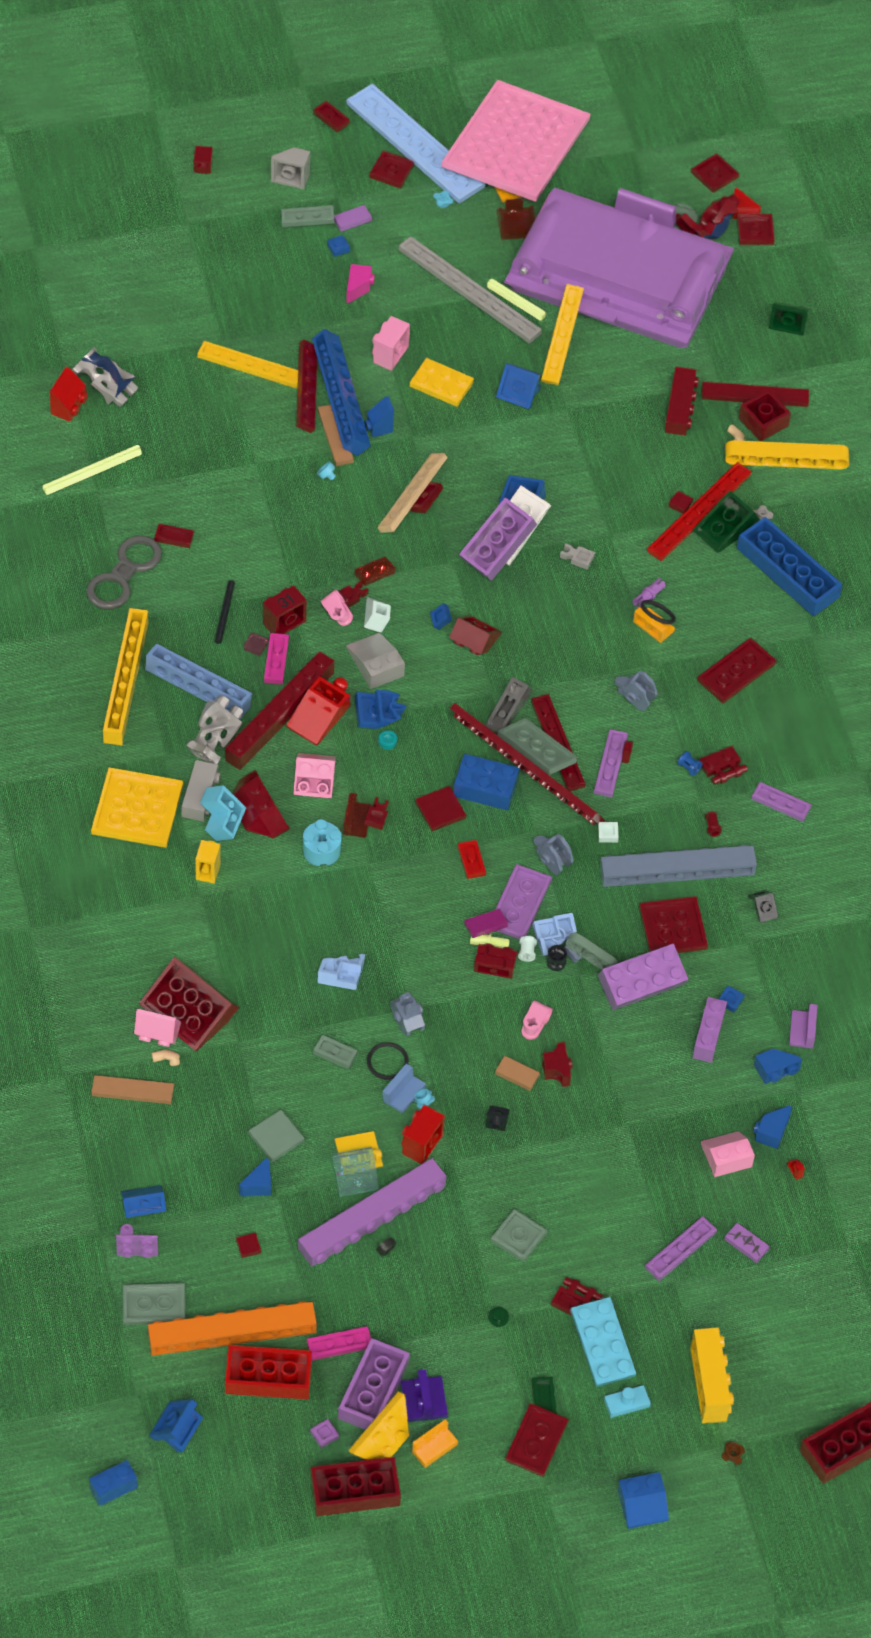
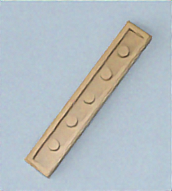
[378,453,447,533]

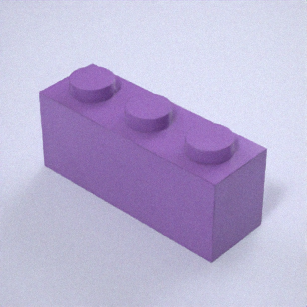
[693,997,727,1063]

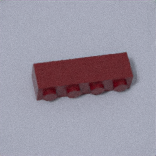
[665,366,699,436]

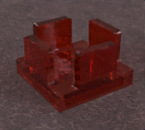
[496,199,535,240]

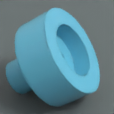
[317,461,336,480]

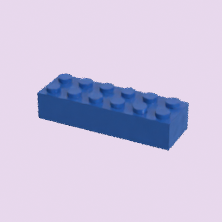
[737,517,842,616]

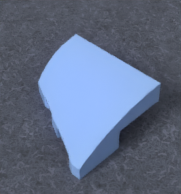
[532,913,577,956]
[318,954,365,990]

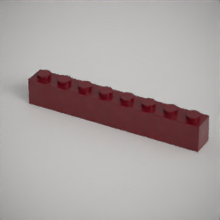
[225,651,334,770]

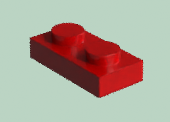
[457,840,486,879]

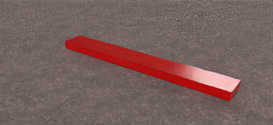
[647,462,752,561]

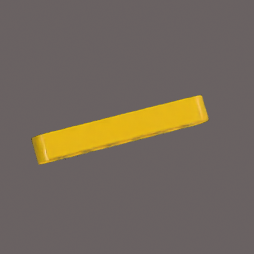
[725,440,849,469]

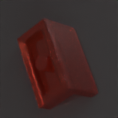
[343,793,372,838]

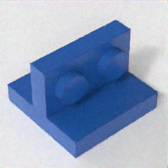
[496,363,541,409]
[149,1399,203,1452]

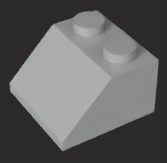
[271,148,310,190]

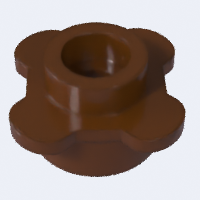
[722,1442,745,1465]

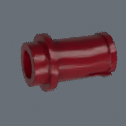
[705,811,722,837]

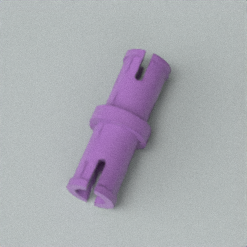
[632,578,666,608]

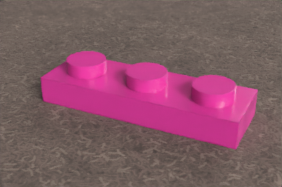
[264,633,289,685]
[307,1326,371,1361]

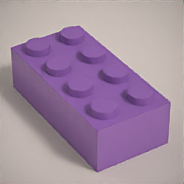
[459,497,537,581]
[598,944,689,1011]
[338,1338,410,1430]

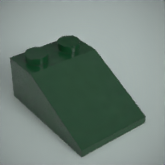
[693,491,760,553]

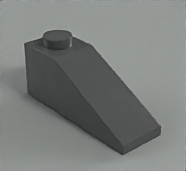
[485,677,533,733]

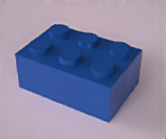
[454,754,519,810]

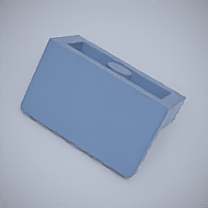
[382,1064,426,1113]

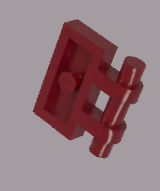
[699,746,748,785]
[551,1277,603,1316]

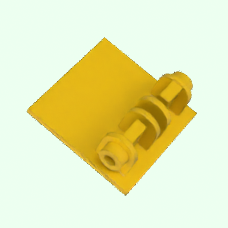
[335,1131,383,1174]

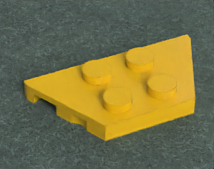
[348,1392,409,1460]

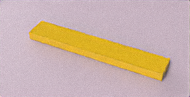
[541,284,584,386]
[197,341,298,389]

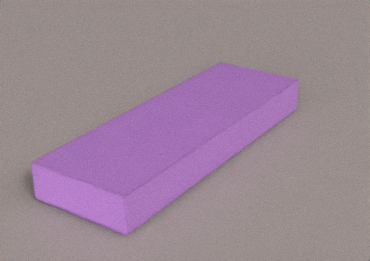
[751,782,812,822]

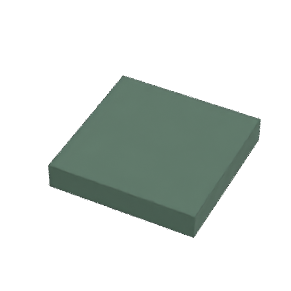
[248,1110,305,1162]
[490,1209,547,1263]

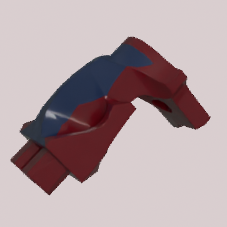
[676,194,740,240]

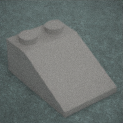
[346,633,405,689]

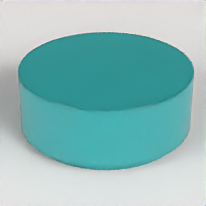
[378,730,397,750]

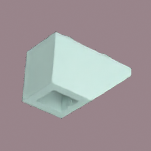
[364,597,391,633]

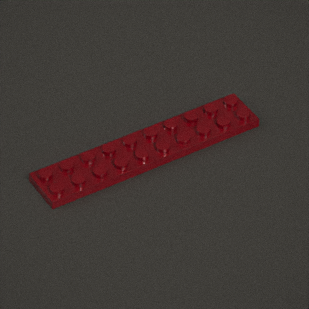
[450,703,606,826]

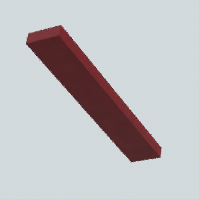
[702,381,809,407]
[531,694,586,791]

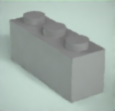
[182,760,221,822]

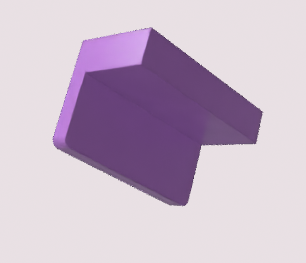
[789,1004,817,1049]

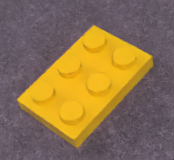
[410,358,474,407]

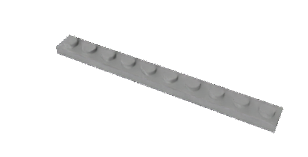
[399,236,542,344]

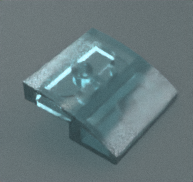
[332,1147,379,1197]

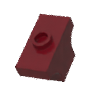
[542,1042,572,1087]

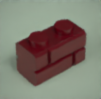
[474,943,517,979]

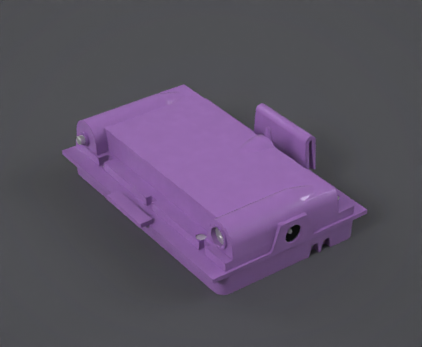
[504,188,734,348]

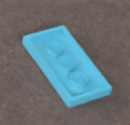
[570,1297,636,1387]

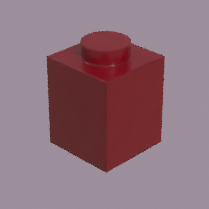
[194,146,213,174]

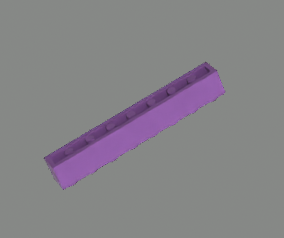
[298,1158,446,1267]

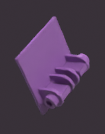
[116,1224,158,1258]

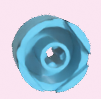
[303,819,342,866]

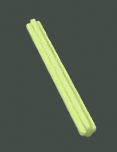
[43,445,142,495]

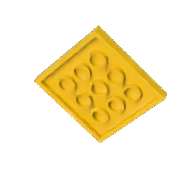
[91,767,184,848]

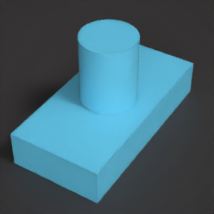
[604,1385,651,1418]

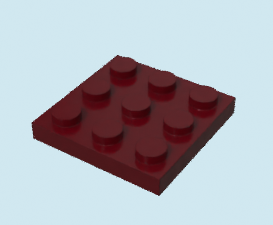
[639,896,708,953]

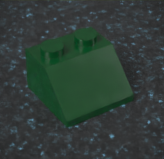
[769,302,809,336]

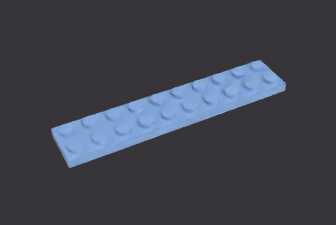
[347,84,485,204]

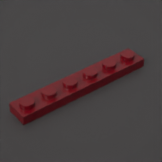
[296,339,317,433]

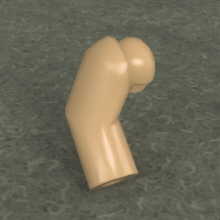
[727,424,744,441]
[151,1050,180,1066]

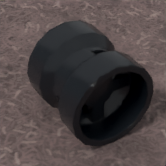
[547,945,567,971]

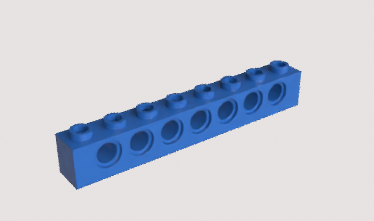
[312,329,371,456]

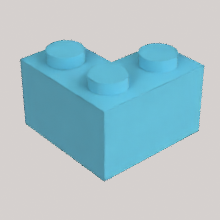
[200,785,246,841]

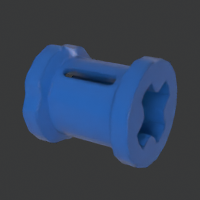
[677,751,703,776]

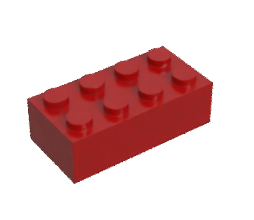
[225,1345,312,1400]

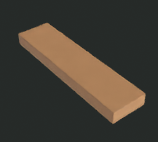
[318,405,353,466]
[92,1075,174,1104]

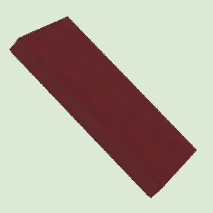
[697,637,777,704]

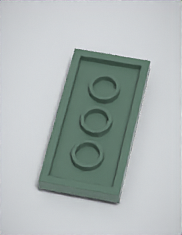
[497,718,577,775]

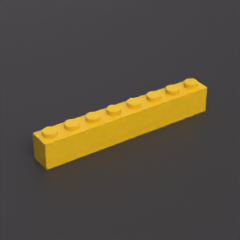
[103,608,149,746]

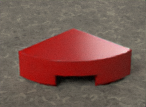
[787,1159,805,1180]

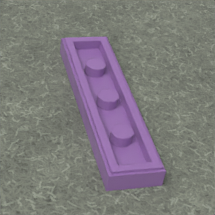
[594,729,628,798]
[645,1216,717,1281]

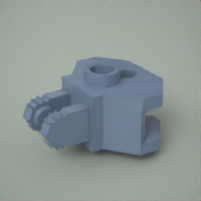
[615,671,658,711]
[534,834,574,876]
[390,992,425,1036]

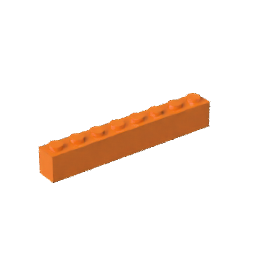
[148,1301,316,1356]

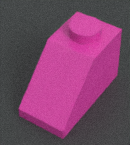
[347,264,375,303]

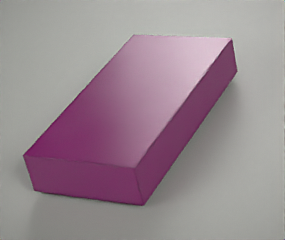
[464,909,508,938]

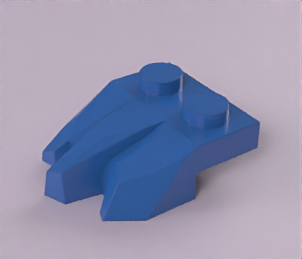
[355,690,406,729]

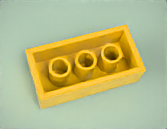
[690,1328,734,1424]

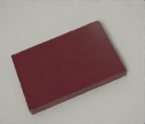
[505,1403,569,1477]

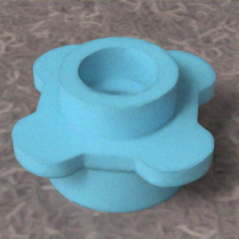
[434,191,453,208]
[414,1089,435,1108]

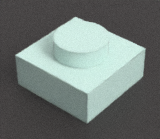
[598,822,618,843]

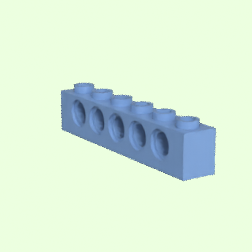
[145,644,252,720]

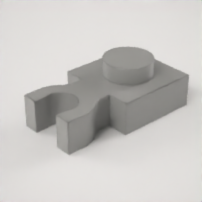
[560,543,595,570]

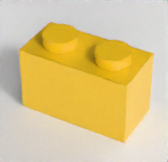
[195,840,221,884]

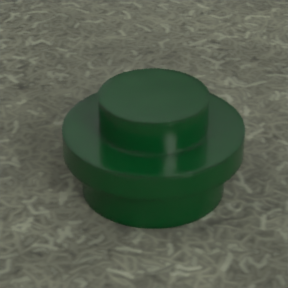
[488,1307,509,1327]

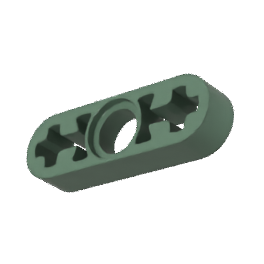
[566,933,618,970]

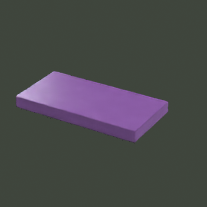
[495,864,552,939]

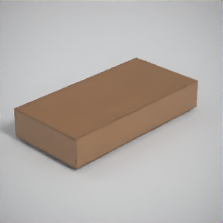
[495,1056,540,1091]

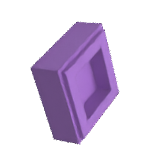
[310,1419,339,1449]

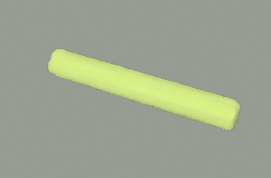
[487,279,546,321]

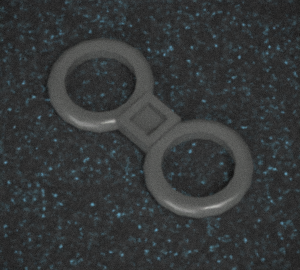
[87,536,161,609]

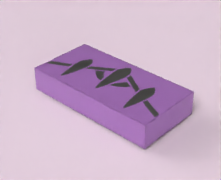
[724,1223,770,1263]

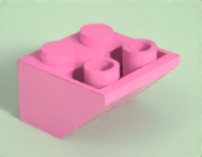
[294,753,336,798]

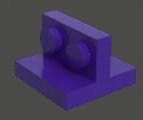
[400,1369,448,1422]

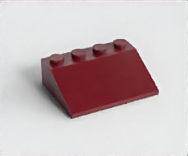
[139,957,239,1052]

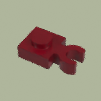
[338,581,369,608]
[364,797,389,830]

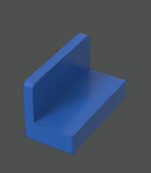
[121,1185,166,1218]

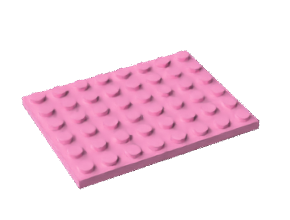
[441,80,590,202]

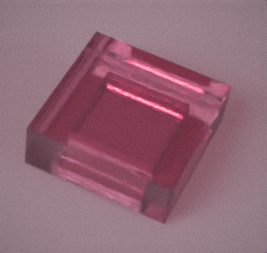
[243,633,268,656]

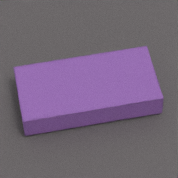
[334,205,372,232]

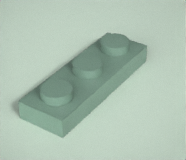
[281,205,335,227]

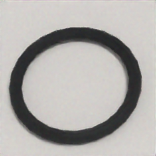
[641,600,676,625]
[367,1042,409,1080]

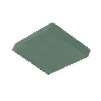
[123,1283,185,1325]

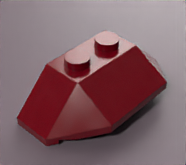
[232,770,290,839]

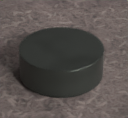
[377,1237,397,1256]

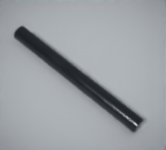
[214,580,235,644]

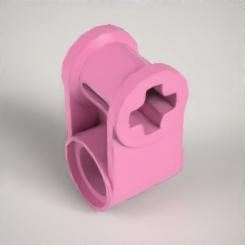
[321,589,353,626]
[522,1000,553,1040]

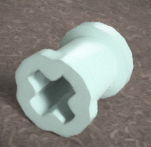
[518,936,537,962]

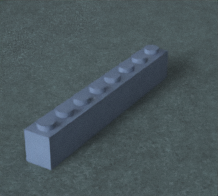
[600,845,757,887]

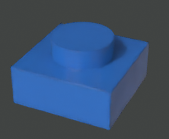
[327,235,350,257]
[430,603,452,630]
[719,986,745,1013]

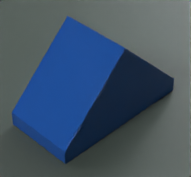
[239,1158,271,1197]

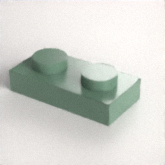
[313,1035,358,1070]

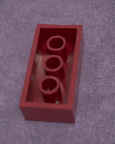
[799,1402,871,1484]
[310,1457,401,1517]

